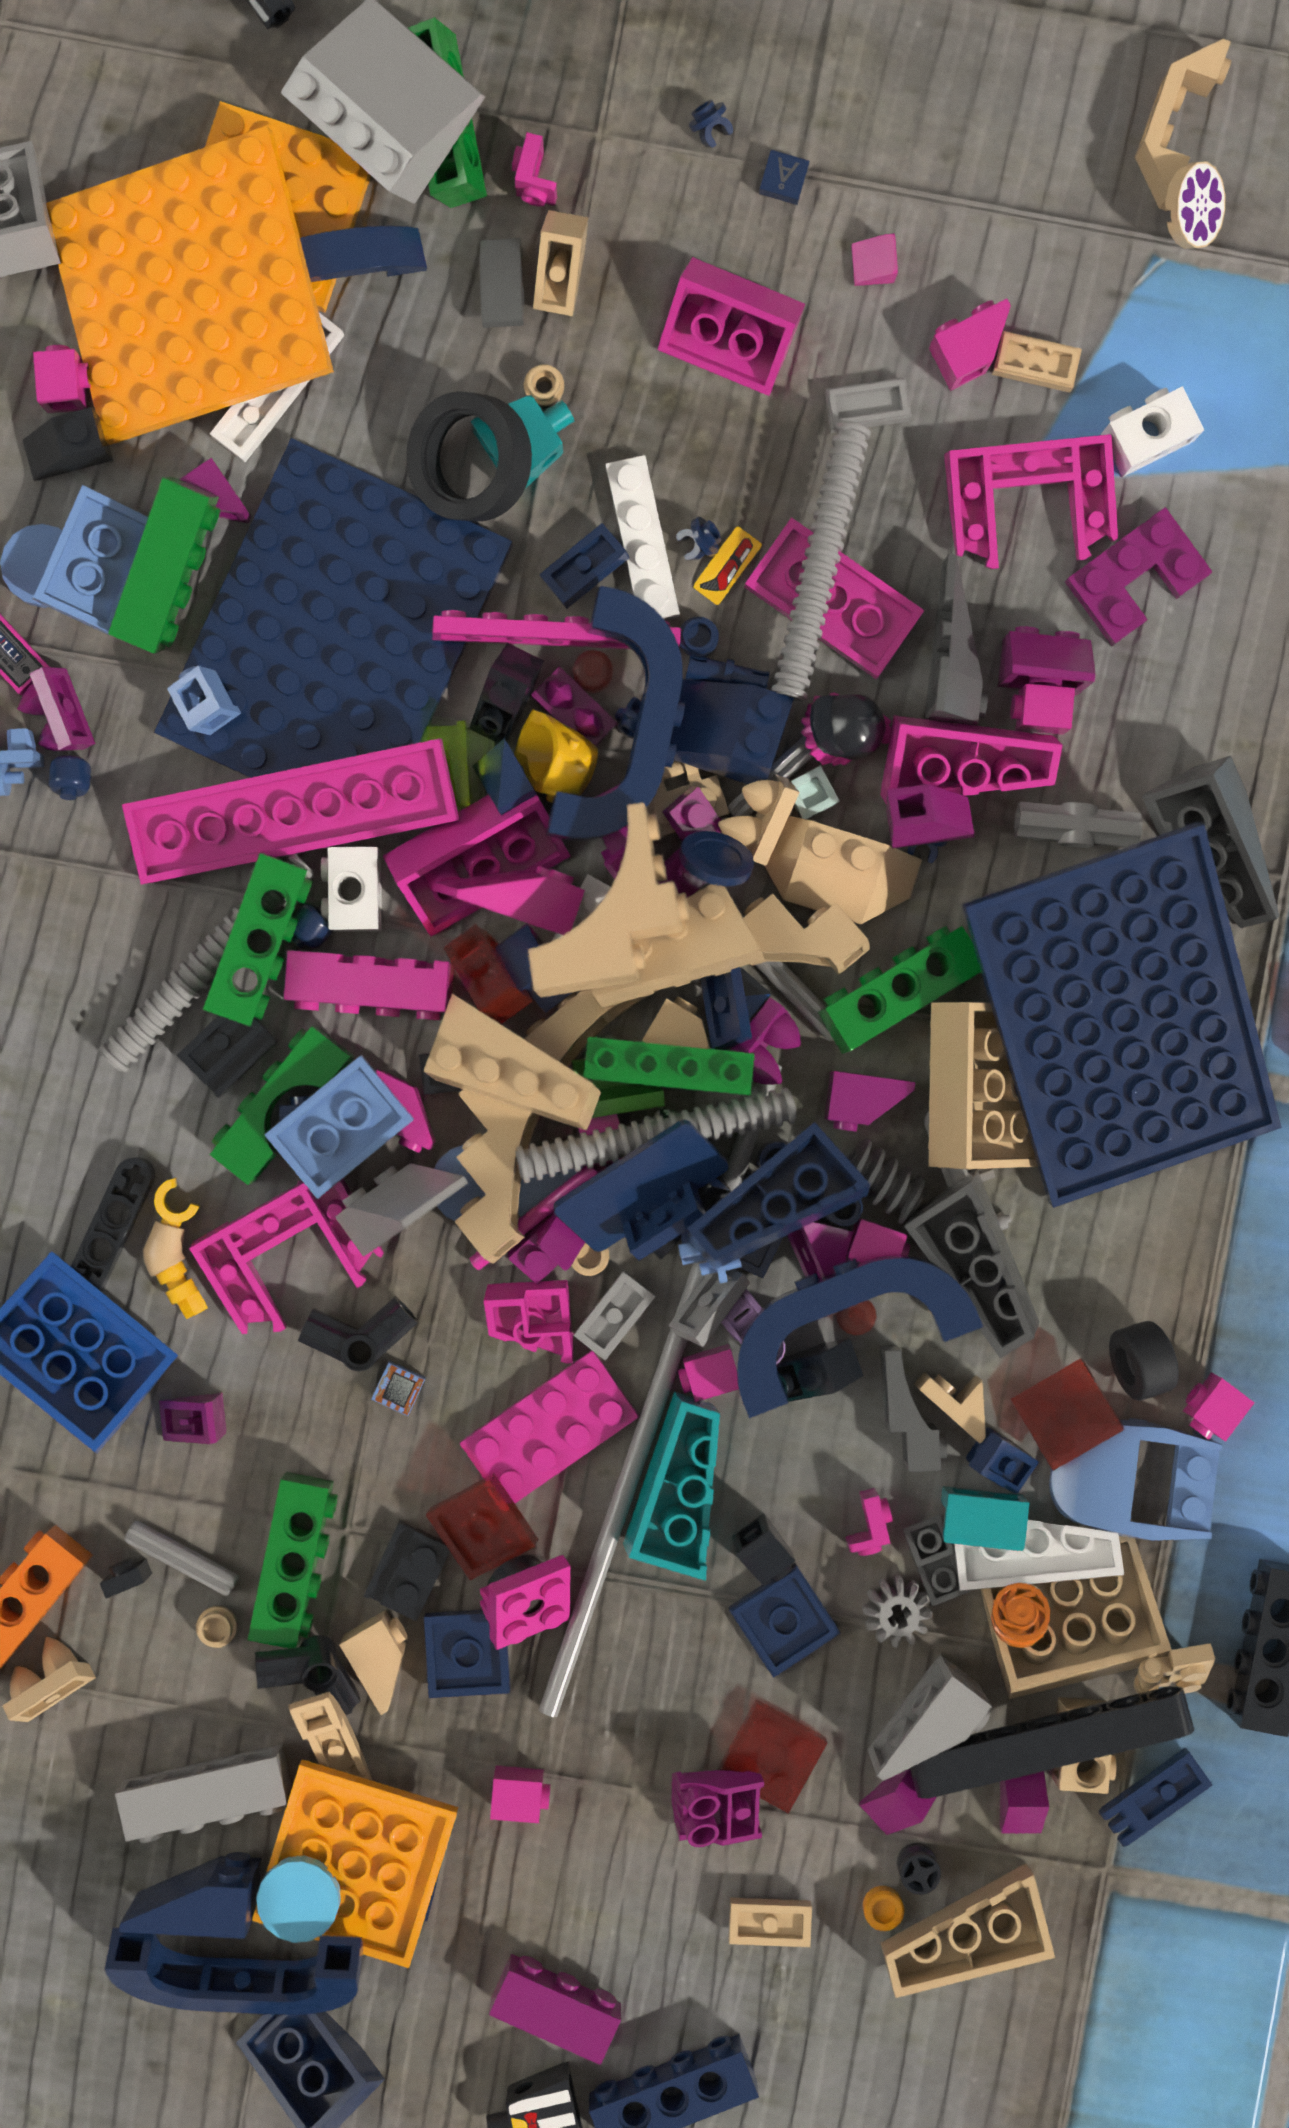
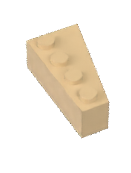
[590,884,766,1008]
[424,994,601,1131]
[881,1863,1055,1998]

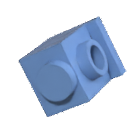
[167,666,241,735]

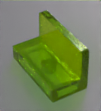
[427,720,472,808]

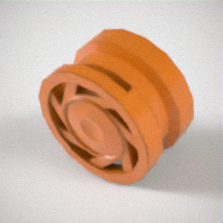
[991,1583,1051,1648]

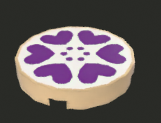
[1165,161,1225,249]

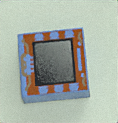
[371,1361,426,1416]

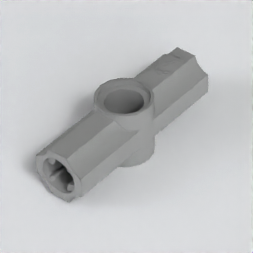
[1014,802,1143,848]

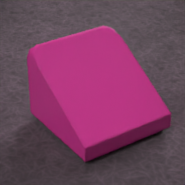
[851,233,898,286]

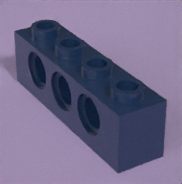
[589,2034,759,2128]

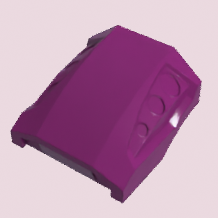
[671,1770,764,1847]

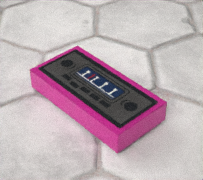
[0,613,50,696]

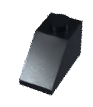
[23,407,113,481]
[732,1513,796,1585]

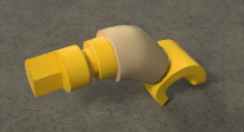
[143,1177,208,1319]

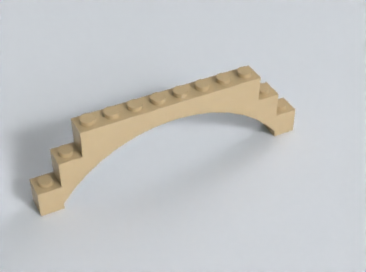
[454,884,870,1264]

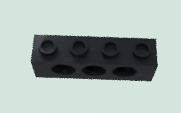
[1226,1559,1289,1737]

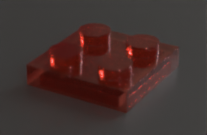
[1011,1358,1125,1471]
[426,1473,539,1581]
[717,1699,828,1814]

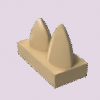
[718,774,800,866]
[3,1637,96,1722]

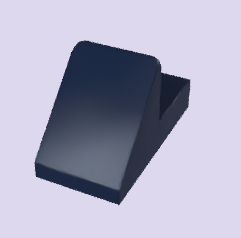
[495,923,574,1013]
[966,1427,1039,1495]

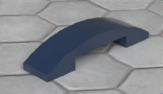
[300,226,427,282]

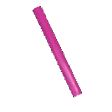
[470,1163,601,1270]

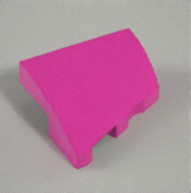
[484,1280,574,1364]

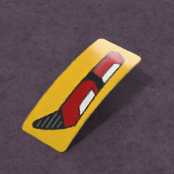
[693,527,762,605]

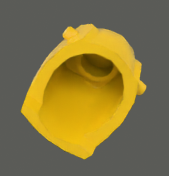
[514,709,598,803]

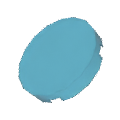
[256,1856,341,1943]

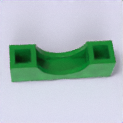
[209,1026,355,1185]

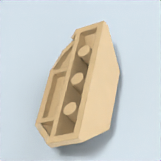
[764,816,922,924]

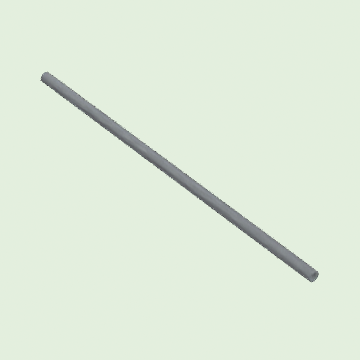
[539,1065,782,1717]

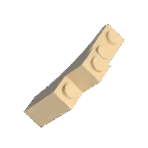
[528,802,689,997]

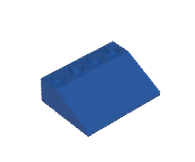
[0,1251,178,1454]

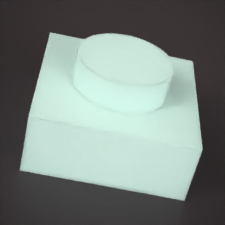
[791,765,840,820]

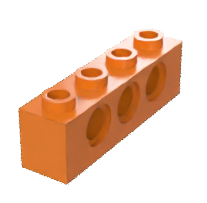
[0,1525,93,1670]

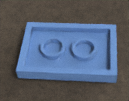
[32,485,148,636]
[265,1055,415,1199]

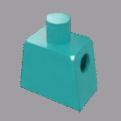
[471,395,575,489]

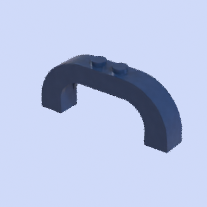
[546,585,685,841]
[737,1255,983,1418]
[104,1927,363,2015]

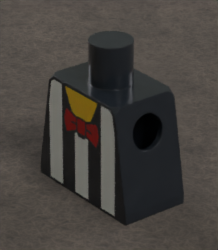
[486,2062,583,2128]

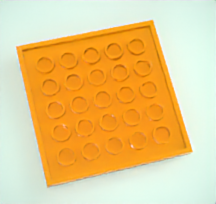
[46,126,334,445]

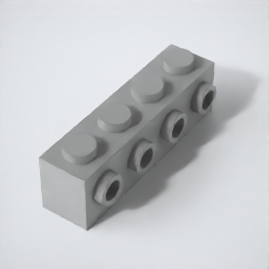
[115,1744,292,1843]

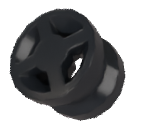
[896,1843,941,1895]

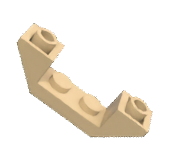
[1135,39,1232,211]

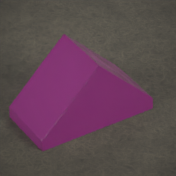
[179,458,251,524]
[787,1221,853,1279]
[159,1393,227,1444]
[859,1769,937,1835]
[1000,1771,1049,1834]

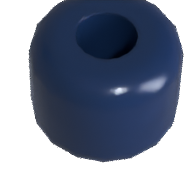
[48,755,91,800]
[291,903,333,949]

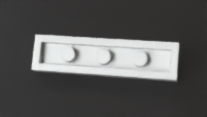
[210,313,344,463]
[606,455,680,620]

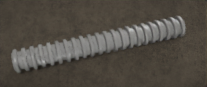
[771,421,871,702]
[99,854,315,1072]
[515,1088,797,1183]

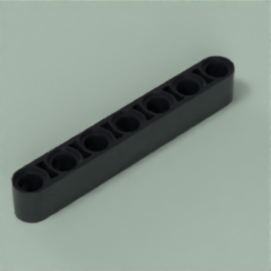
[909,1686,1195,1799]

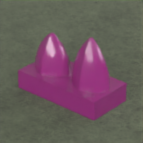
[531,666,617,747]
[17,667,95,751]
[729,997,801,1085]

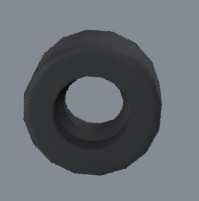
[1109,1321,1179,1401]

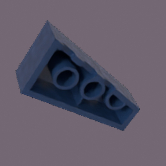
[687,1122,870,1270]

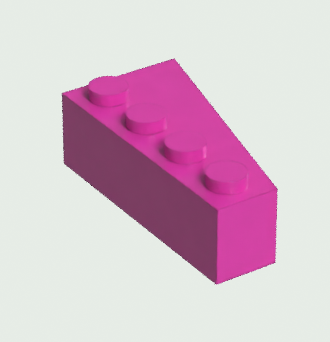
[880,715,1063,805]

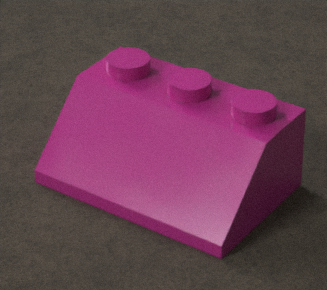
[657,257,805,396]

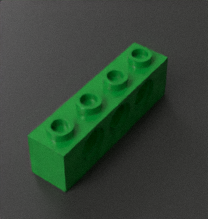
[407,17,487,208]
[203,852,313,1027]
[817,925,981,1054]
[584,1037,755,1095]
[247,1472,338,1649]

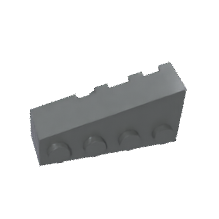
[904,1170,1040,1358]

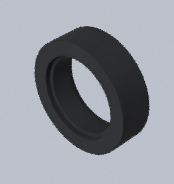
[407,391,532,521]

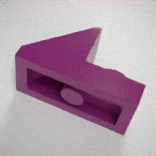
[508,1212,585,1284]

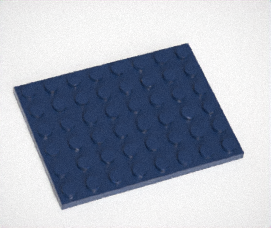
[154,438,513,778]
[962,822,1282,1208]

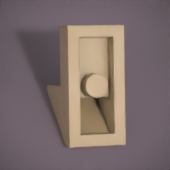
[914,1372,986,1443]

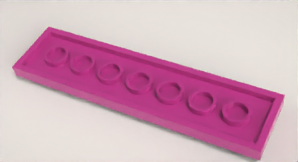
[122,738,459,885]

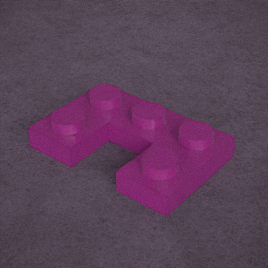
[1065,507,1213,646]
[603,786,722,899]

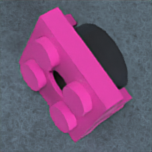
[480,1555,571,1650]

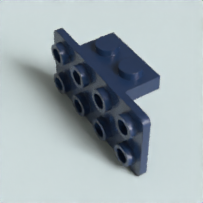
[553,1119,729,1261]

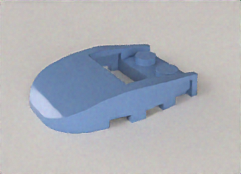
[1049,1418,1222,1540]

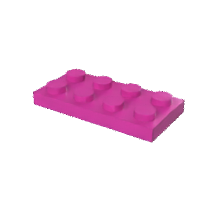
[744,517,925,680]
[459,1350,639,1510]

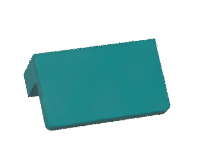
[941,1486,1030,1551]

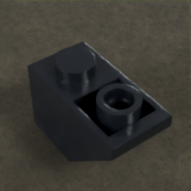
[469,643,544,743]
[776,1338,864,1402]

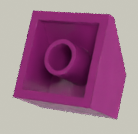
[998,626,1096,695]

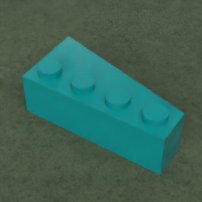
[623,1391,720,1581]

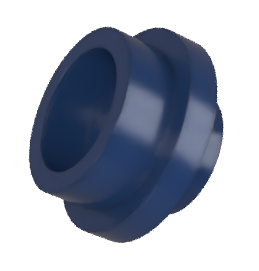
[680,617,719,657]

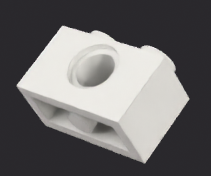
[1101,386,1204,477]
[321,847,382,932]

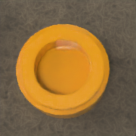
[863,1886,904,1931]

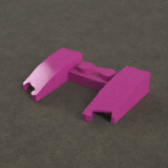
[944,434,1118,569]
[189,1179,384,1334]

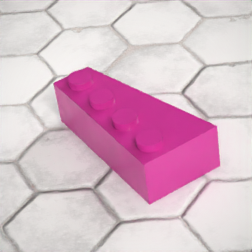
[284,950,454,1021]

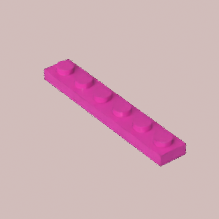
[432,610,681,650]

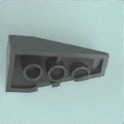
[924,554,988,725]
[1142,755,1280,929]

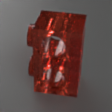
[443,924,533,1024]

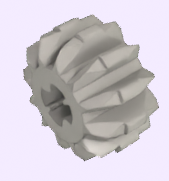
[862,1576,932,1648]

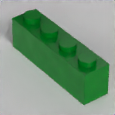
[108,477,220,654]

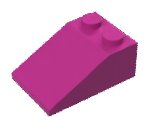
[432,866,585,935]

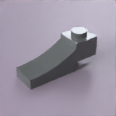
[880,1345,947,1473]

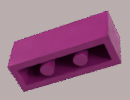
[489,1954,621,2065]

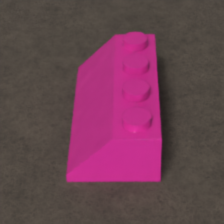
[383,795,570,937]

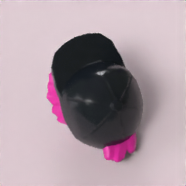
[801,692,891,766]

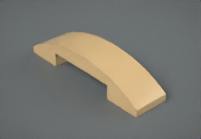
[289,1692,373,1781]

